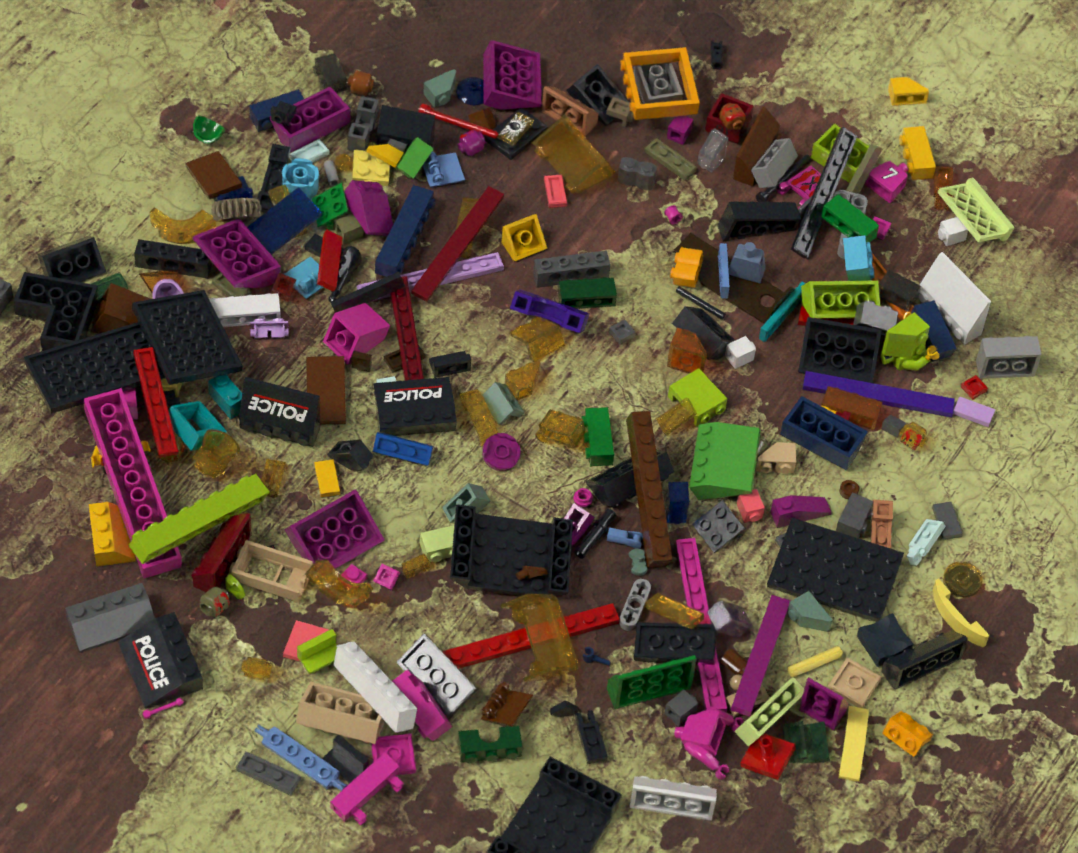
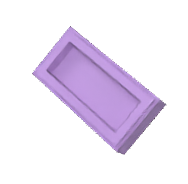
[953,397,995,427]

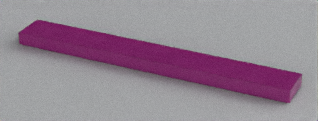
[731,595,791,717]

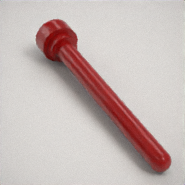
[418,103,499,138]

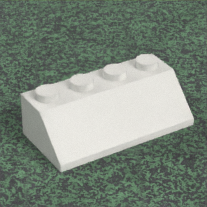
[630,776,717,821]

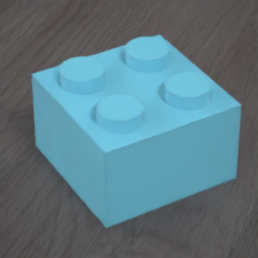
[843,235,875,281]

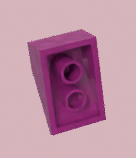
[344,180,393,236]
[799,677,849,731]

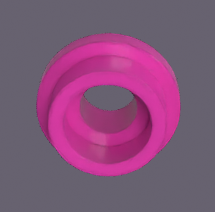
[573,488,593,507]

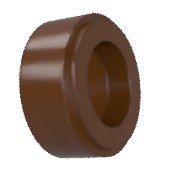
[839,480,859,500]

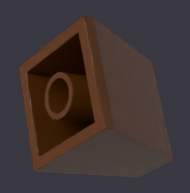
[90,283,151,334]

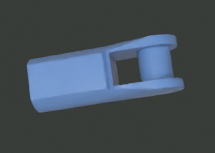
[607,527,643,549]

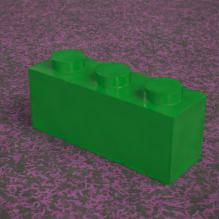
[821,194,879,242]
[581,407,614,467]

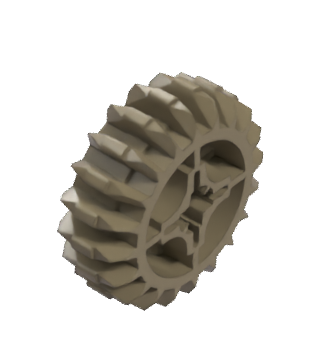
[211,198,262,222]

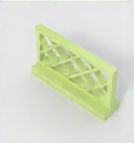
[937,178,1015,243]

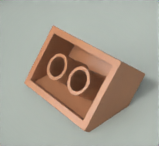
[542,86,598,137]

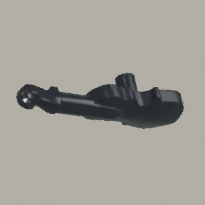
[328,246,362,302]

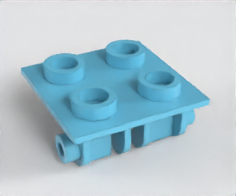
[282,256,323,299]

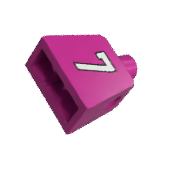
[864,161,908,203]

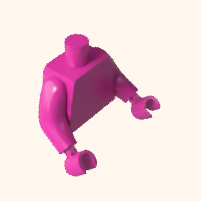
[674,709,744,780]

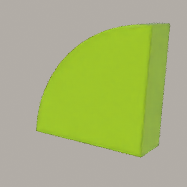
[225,574,246,600]

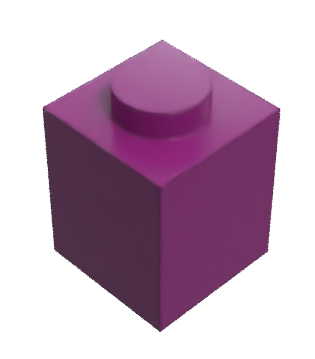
[667,115,694,145]

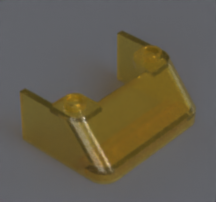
[501,594,578,682]

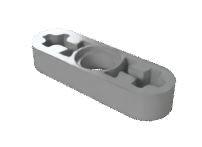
[619,579,651,631]

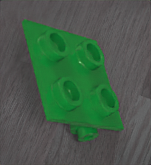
[312,182,348,229]

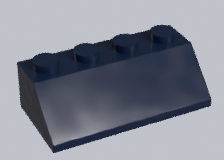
[780,396,868,470]

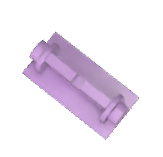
[250,318,288,339]

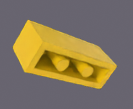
[899,126,936,180]

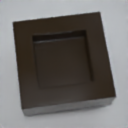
[352,351,372,372]

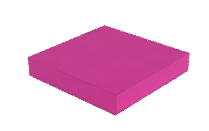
[371,734,416,775]

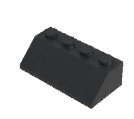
[586,449,674,507]
[881,631,968,690]

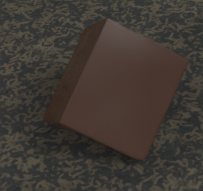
[468,107,497,129]

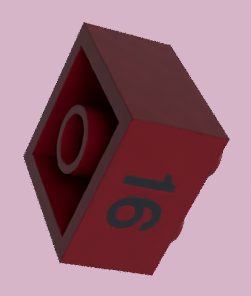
[705,93,754,143]

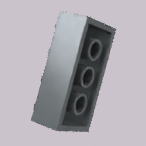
[65,583,155,653]

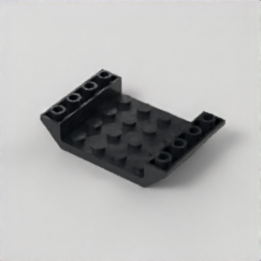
[450,504,573,599]
[487,756,622,853]

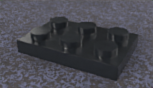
[485,108,548,160]

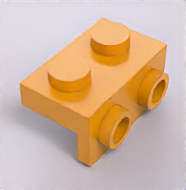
[882,711,934,757]

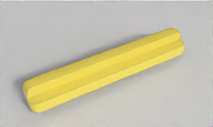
[788,646,843,677]

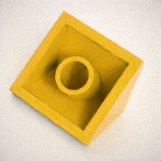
[502,214,547,261]

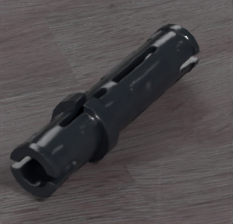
[574,509,617,559]

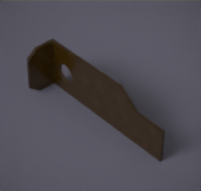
[673,233,795,324]

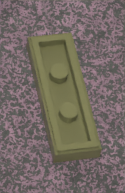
[644,138,697,181]
[846,144,883,194]

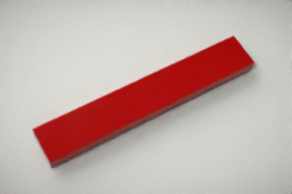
[133,347,179,458]

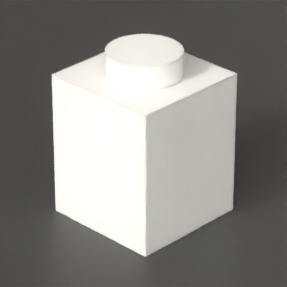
[938,217,968,246]
[725,336,756,369]

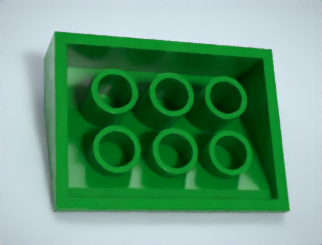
[607,655,696,709]

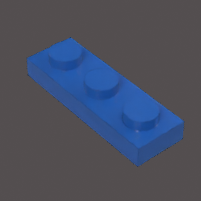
[373,432,434,466]

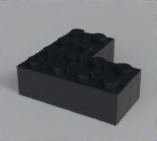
[14,272,99,351]

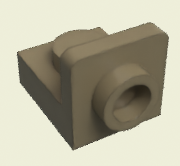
[606,97,634,127]

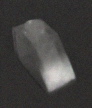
[697,128,728,173]

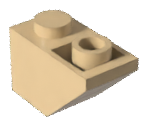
[755,442,796,474]

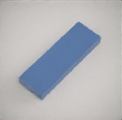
[718,243,729,299]

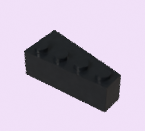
[717,201,801,242]

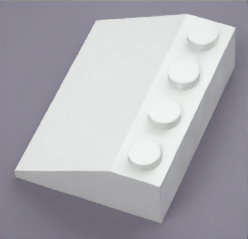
[917,252,991,345]

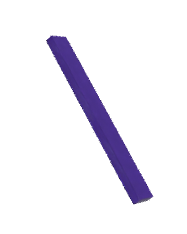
[802,371,955,418]

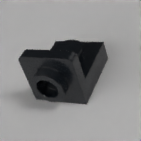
[271,101,297,126]

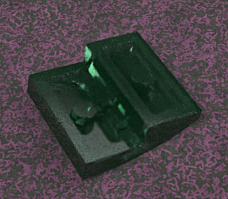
[783,721,830,763]

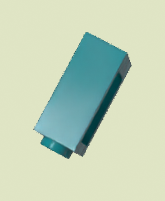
[168,401,227,451]

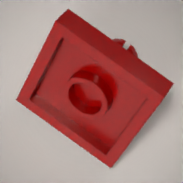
[740,733,796,780]

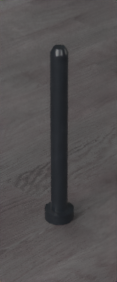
[756,155,811,202]

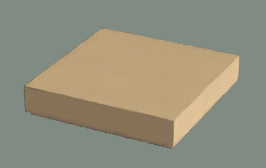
[827,657,882,708]

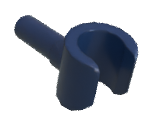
[582,647,611,666]

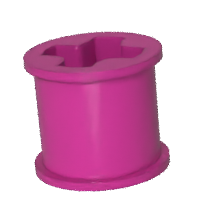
[664,205,683,224]

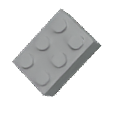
[633,63,683,104]
[976,336,1042,379]

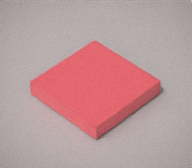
[283,620,329,662]

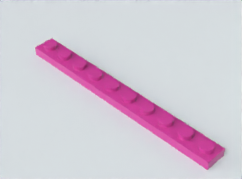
[676,538,727,712]

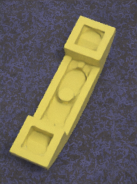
[932,579,989,647]
[839,706,869,782]

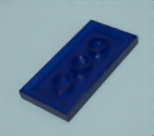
[247,187,322,255]

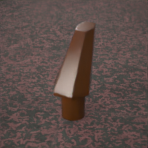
[516,566,548,580]

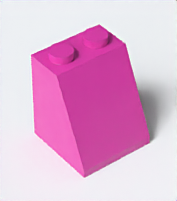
[323,303,390,365]

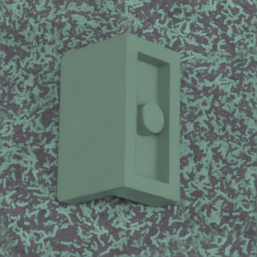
[481,382,525,425]

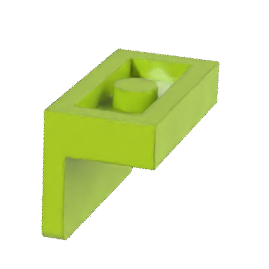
[297,629,337,674]

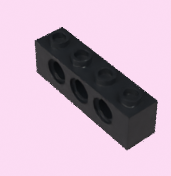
[134,239,212,279]

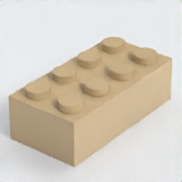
[296,681,385,744]

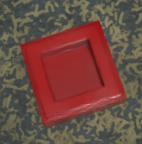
[961,375,988,400]

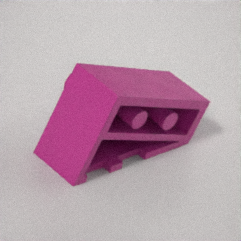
[392,669,452,741]

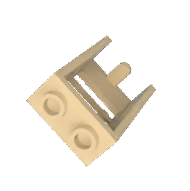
[229,540,313,604]

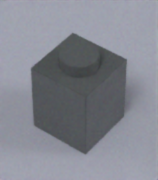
[665,690,698,727]

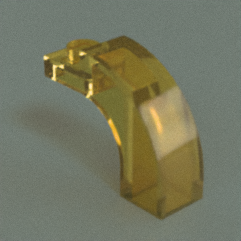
[150,207,216,244]
[305,560,374,609]

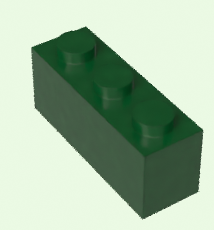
[558,277,617,309]

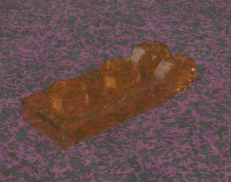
[933,166,953,210]

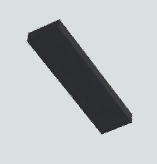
[330,272,405,313]

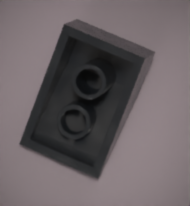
[566,64,629,126]

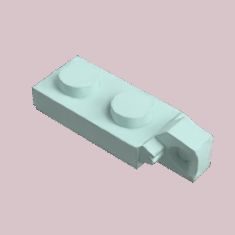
[907,519,945,566]

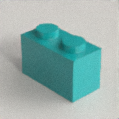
[208,375,242,420]

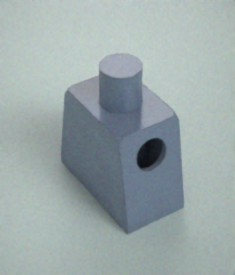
[728,242,765,283]

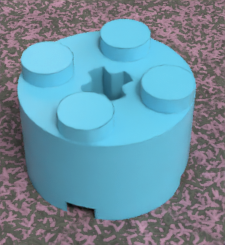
[282,158,319,201]

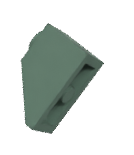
[424,69,456,108]
[442,483,491,523]
[788,591,833,632]

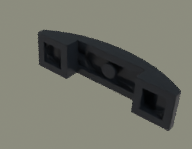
[257,144,290,212]

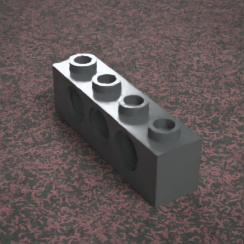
[533,250,611,288]

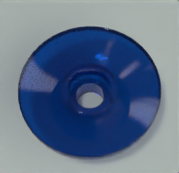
[456,77,484,105]

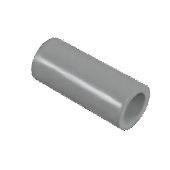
[324,160,340,187]

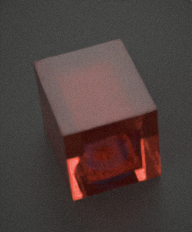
[272,273,296,302]

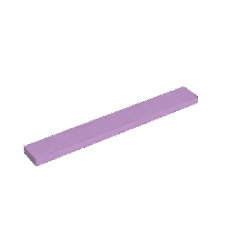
[357,252,504,300]

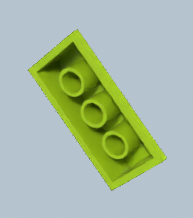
[801,281,880,319]

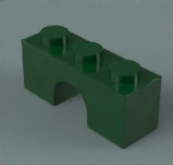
[458,725,523,764]

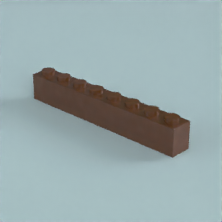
[626,411,672,568]

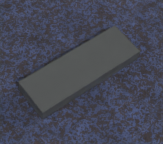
[236,751,301,796]

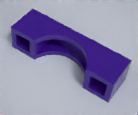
[510,289,590,333]

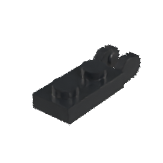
[575,710,608,764]

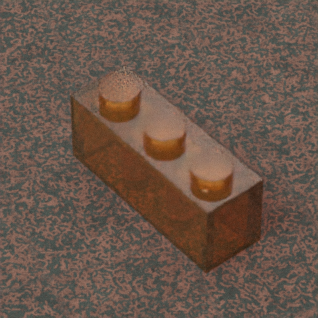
[821,386,883,430]

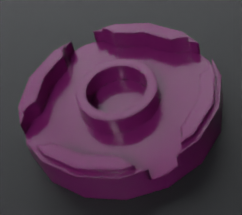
[482,433,521,471]

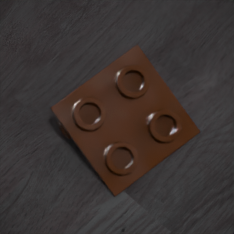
[481,682,533,726]

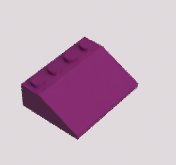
[483,40,542,110]
[192,218,281,288]
[284,489,385,578]

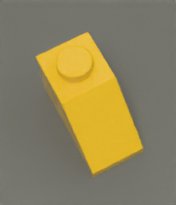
[888,77,929,106]

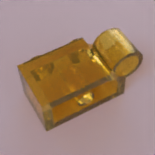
[535,409,586,448]

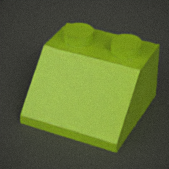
[882,312,930,358]

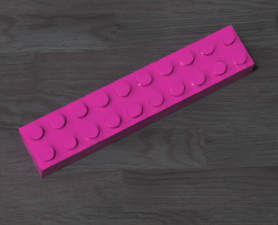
[84,388,182,579]

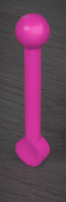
[143,698,184,719]

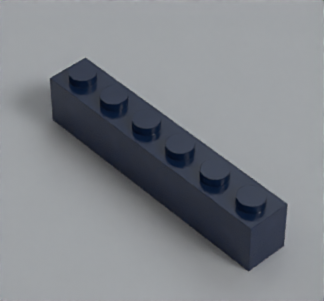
[375,185,436,277]

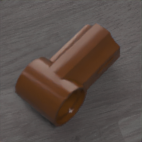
[720,649,748,676]

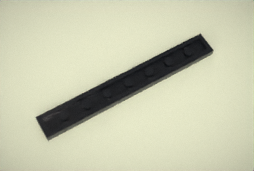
[791,127,857,259]

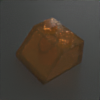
[667,328,707,374]

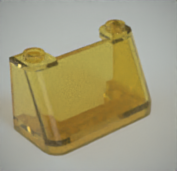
[532,114,615,194]

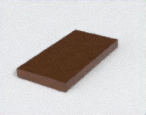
[306,356,346,425]

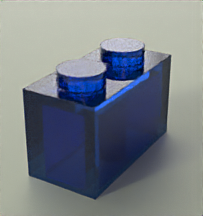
[665,482,689,524]

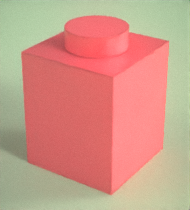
[737,489,765,523]

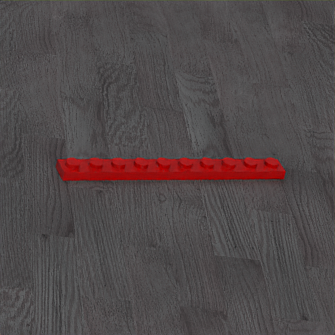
[443,603,620,669]

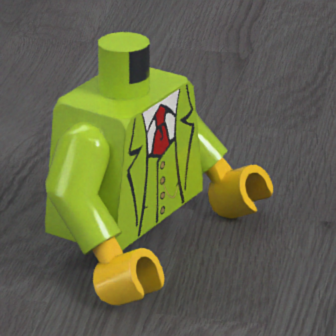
[880,312,940,371]

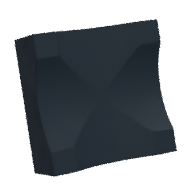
[857,613,913,667]

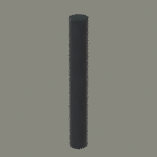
[676,286,726,320]

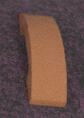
[871,500,893,548]

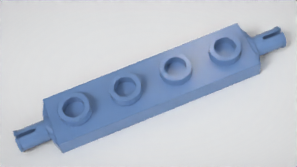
[255,724,347,791]

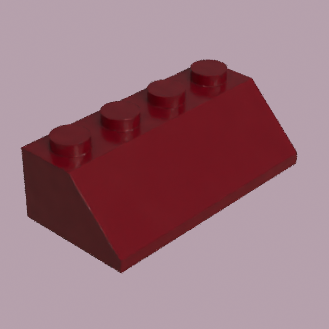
[191,513,252,592]

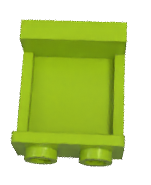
[668,368,727,427]

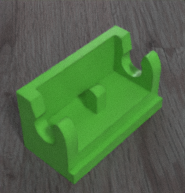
[395,137,433,179]

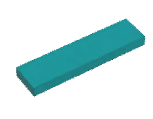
[759,281,806,342]

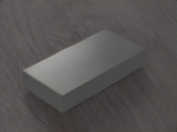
[932,502,962,540]

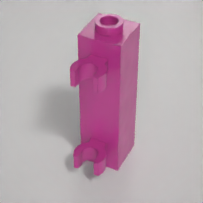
[330,752,403,826]

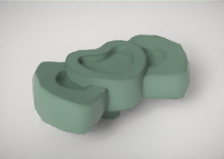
[629,548,647,576]

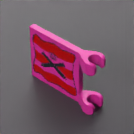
[777,166,821,209]

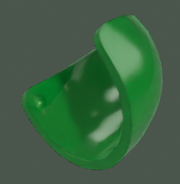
[193,115,225,144]

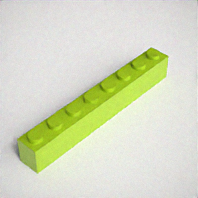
[129,474,269,564]

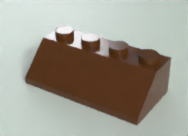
[733,107,782,187]

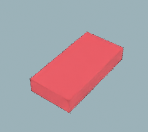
[544,175,567,208]

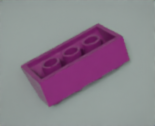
[270,87,351,153]

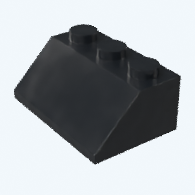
[377,105,435,149]
[37,236,106,282]
[672,306,735,360]

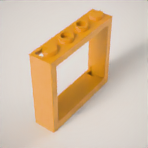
[620,47,700,120]

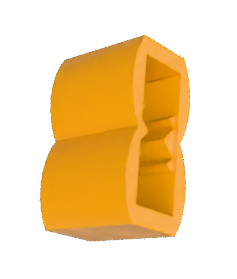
[670,247,703,288]

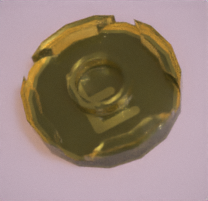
[943,562,982,598]

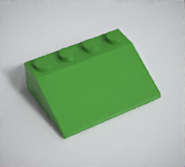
[689,422,761,500]

